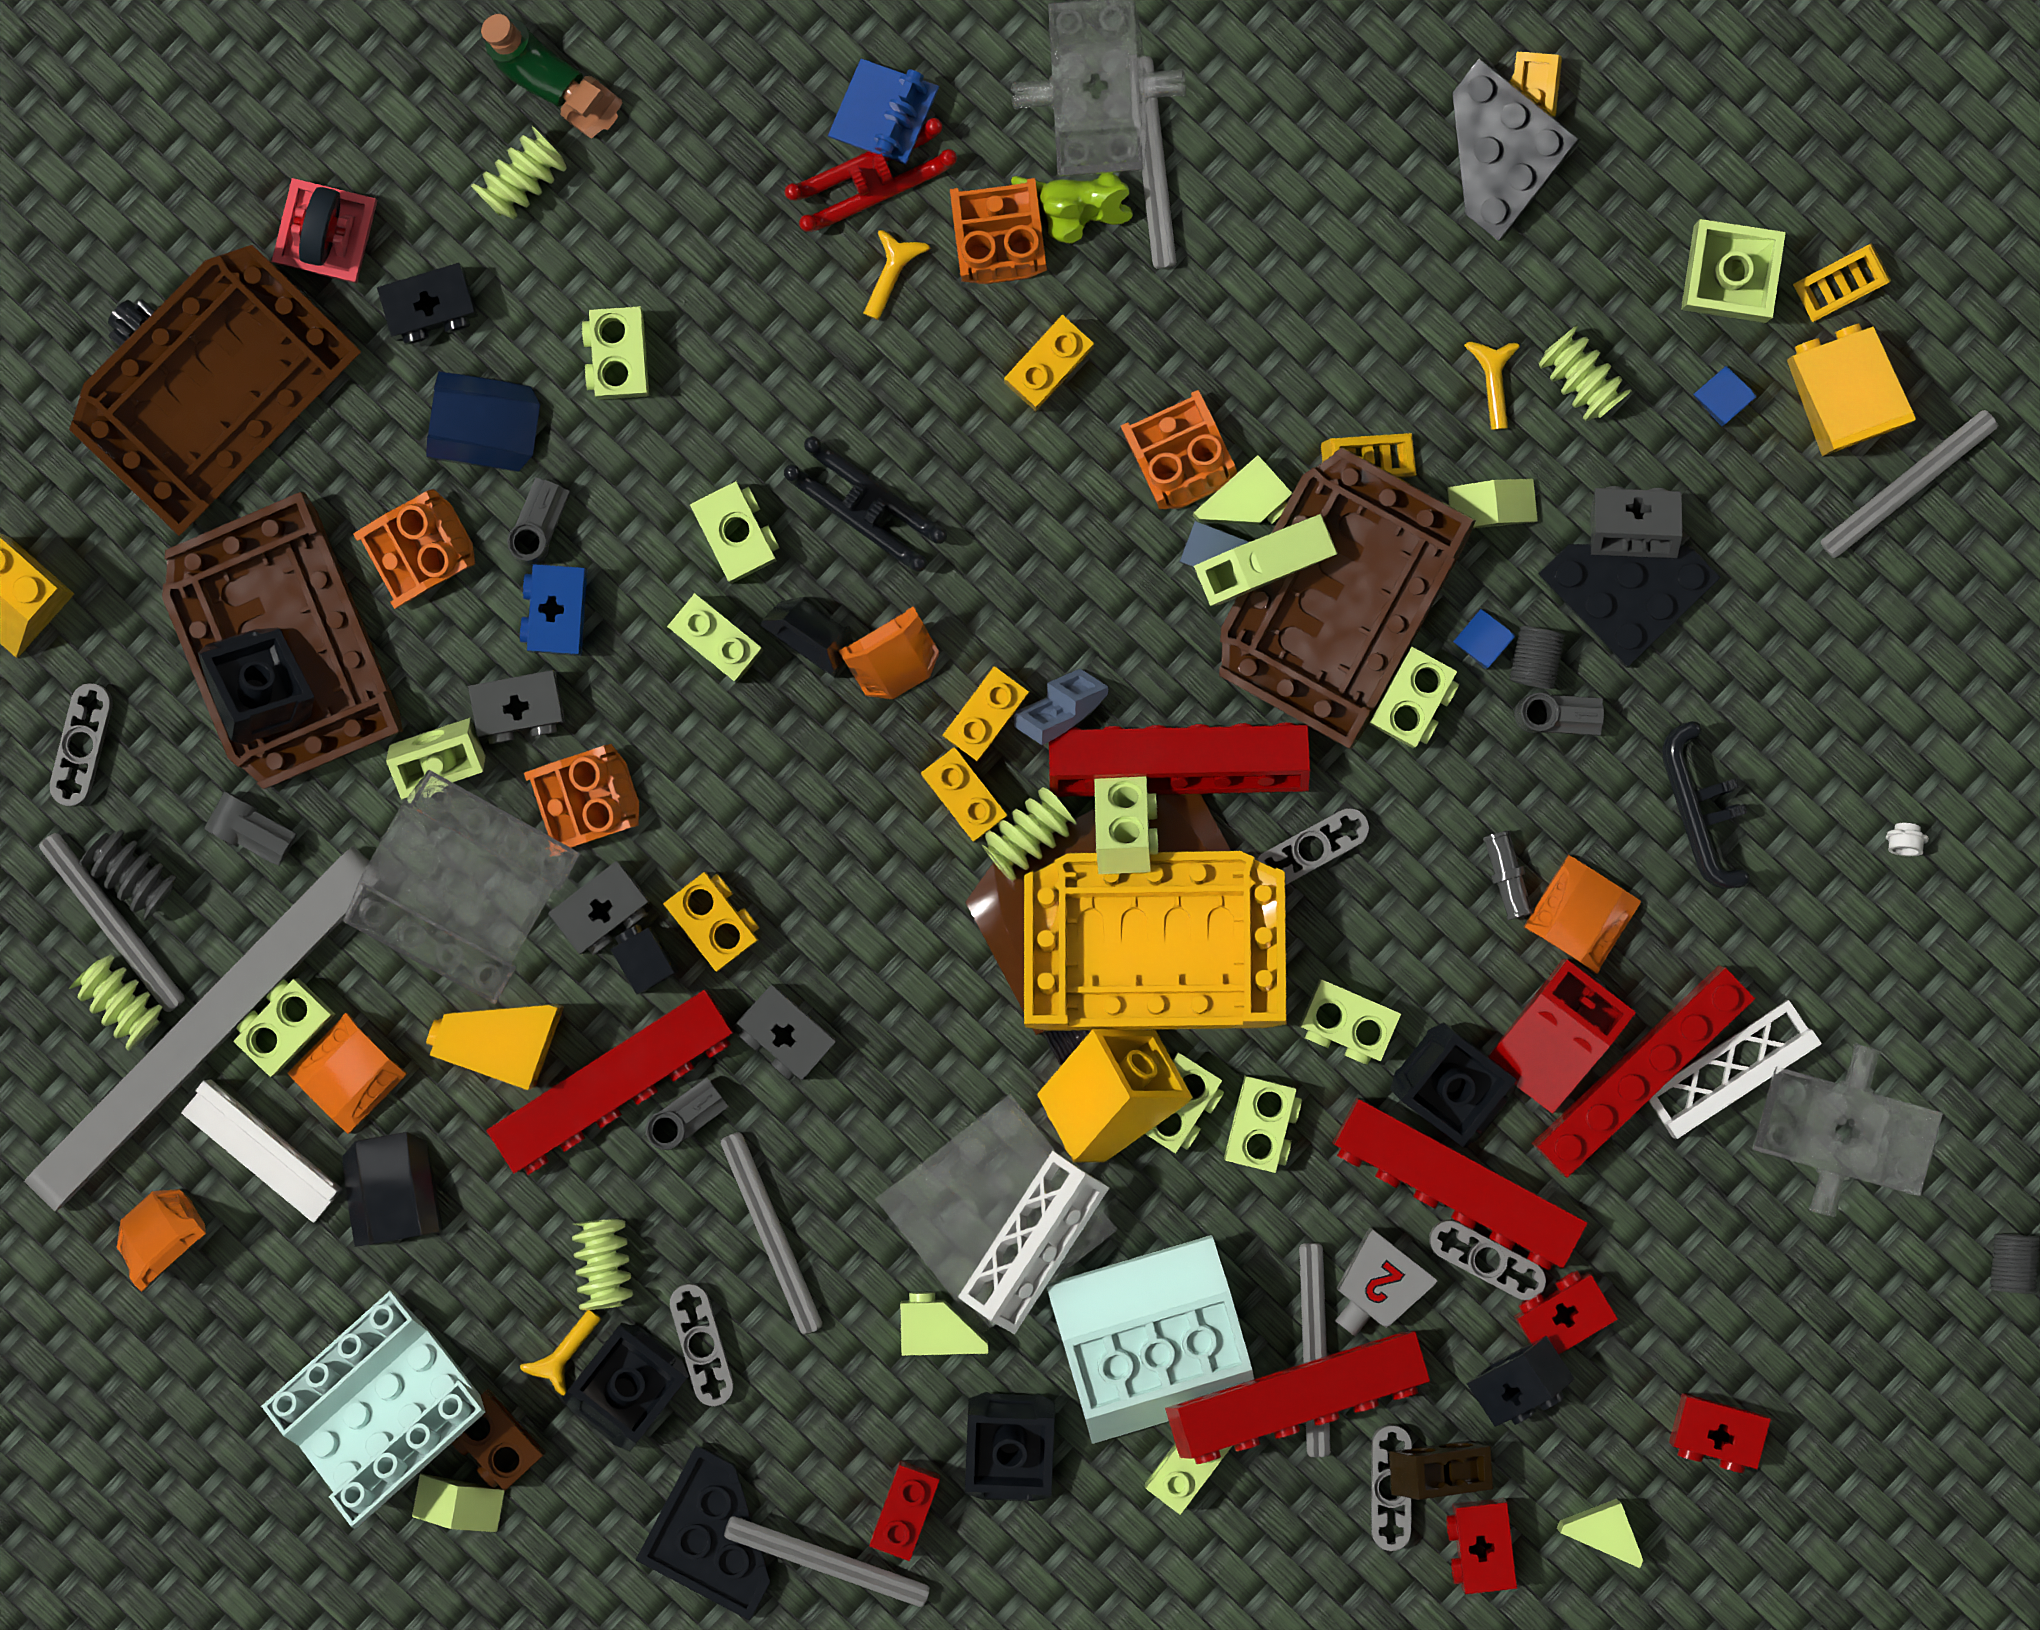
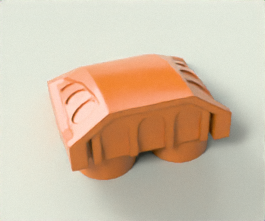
[950,178,1047,284]
[1121,390,1237,509]
[353,489,475,609]
[839,607,939,699]
[524,744,639,855]
[1523,855,1641,974]
[287,1013,408,1134]
[116,1189,206,1292]

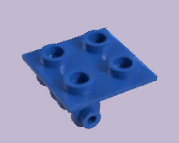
[828,59,939,165]

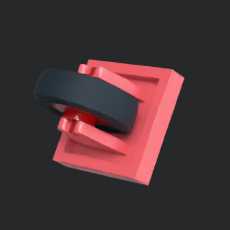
[271,178,378,284]

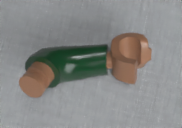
[481,14,622,139]

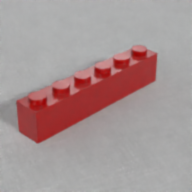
[1049,722,1310,797]
[1531,966,1755,1178]
[486,989,734,1175]
[1332,1098,1587,1271]
[1165,1331,1430,1464]

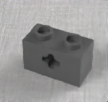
[1591,486,1682,558]
[468,670,566,744]
[548,861,651,956]
[737,984,837,1081]

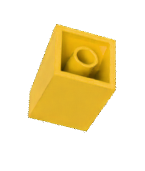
[1787,323,1916,456]
[0,533,74,658]
[426,1004,564,1090]
[1037,1029,1193,1163]

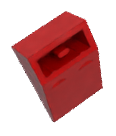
[1488,959,1636,1114]

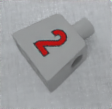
[1335,1227,1437,1337]

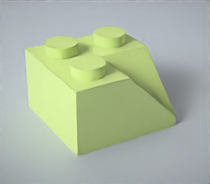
[1681,219,1786,323]

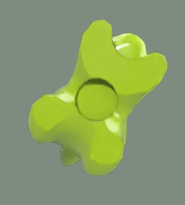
[1011,164,1133,243]

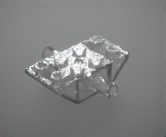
[1011,0,1186,177]
[1752,1043,1943,1218]

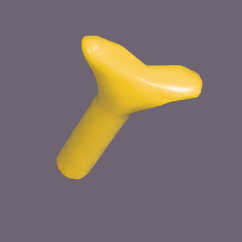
[863,230,931,320]
[1464,342,1520,430]
[520,1310,602,1396]

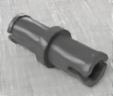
[1483,830,1534,921]

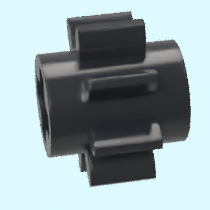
[108,299,156,347]

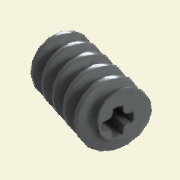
[79,829,177,921]

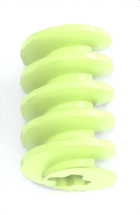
[471,126,567,220]
[1539,325,1632,421]
[982,787,1077,881]
[68,954,162,1051]
[572,1219,633,1310]

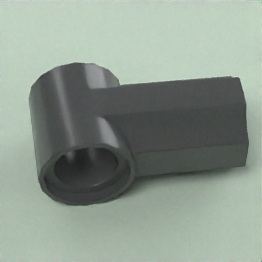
[507,477,571,566]
[1514,693,1604,736]
[204,791,297,866]
[646,1077,729,1150]

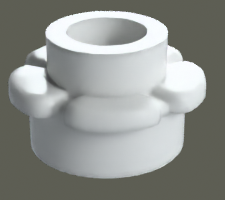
[1886,823,1929,856]

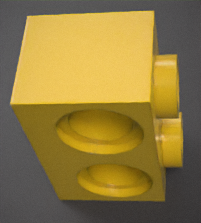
[1004,314,1094,411]
[942,666,1029,762]
[920,747,1007,842]
[663,872,759,972]

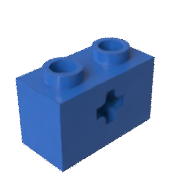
[520,564,588,656]

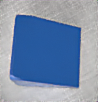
[1693,366,1757,427]
[1453,609,1516,669]

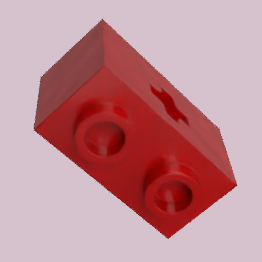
[1514,1270,1618,1354]
[1669,1393,1771,1474]
[869,1460,940,1561]
[1446,1498,1517,1594]

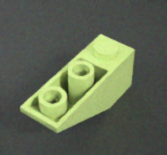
[1194,514,1338,606]

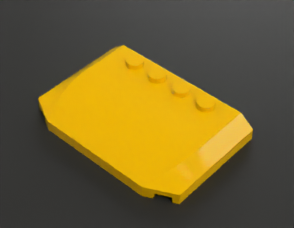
[1024,851,1287,1031]

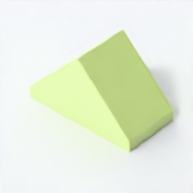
[1447,479,1538,528]
[412,1474,505,1532]
[1557,1499,1643,1568]

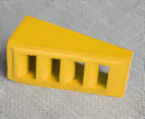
[1793,243,1891,322]
[1321,433,1416,478]

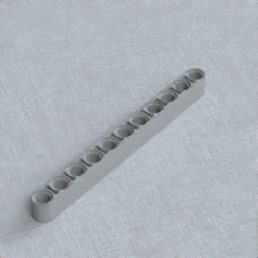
[24,846,384,1212]

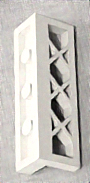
[1649,1000,1822,1139]
[181,1079,343,1223]
[958,1151,1109,1334]

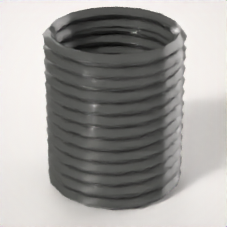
[1509,626,1565,689]
[1989,1233,2040,1294]

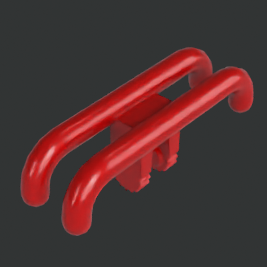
[784,118,957,232]

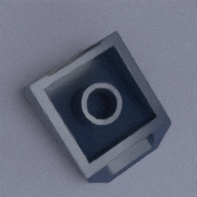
[426,371,540,472]

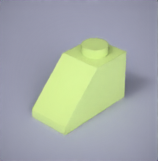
[1192,455,1293,525]
[900,1292,988,1356]

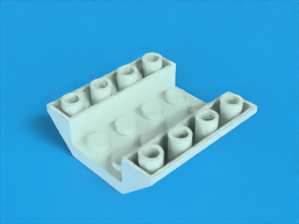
[1046,1235,1254,1444]
[261,1291,485,1529]

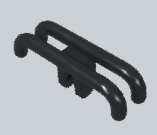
[784,436,947,572]
[1662,721,1750,889]

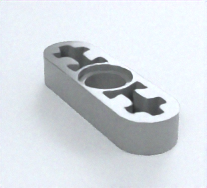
[50,683,113,806]
[1256,809,1369,885]
[1429,1220,1546,1300]
[670,1283,734,1406]
[1371,1424,1412,1551]

